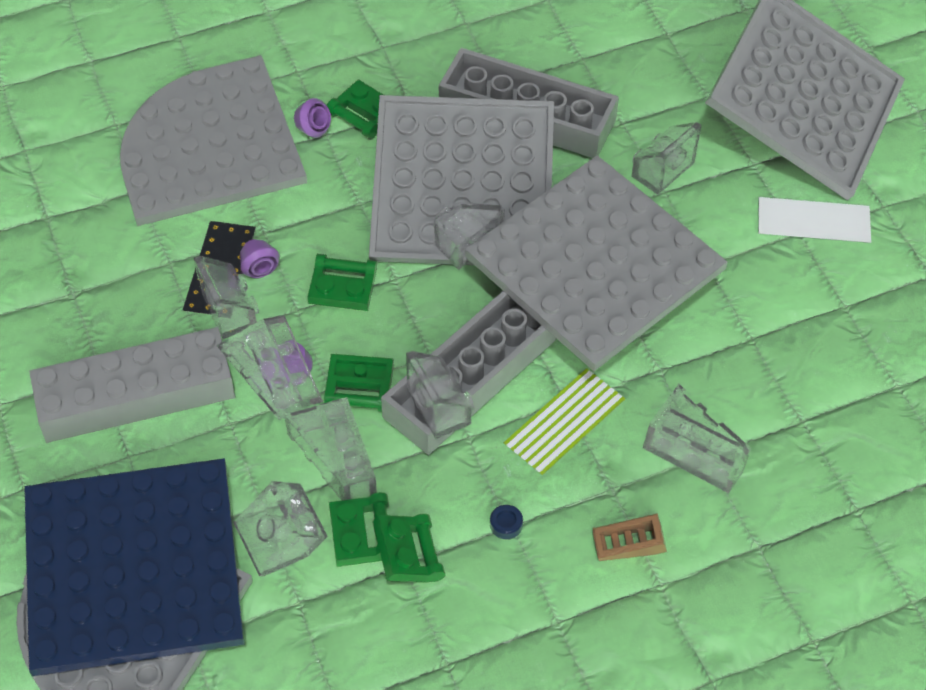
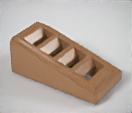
[592,514,667,561]

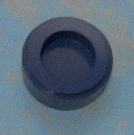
[490,505,523,539]

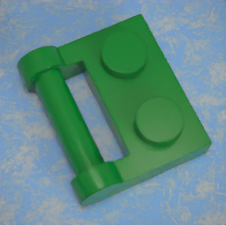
[327,79,384,139]
[307,253,377,311]
[324,354,394,412]
[329,492,389,567]
[372,514,445,582]

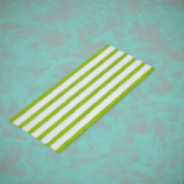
[503,368,626,475]

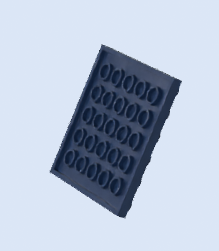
[24,458,245,676]

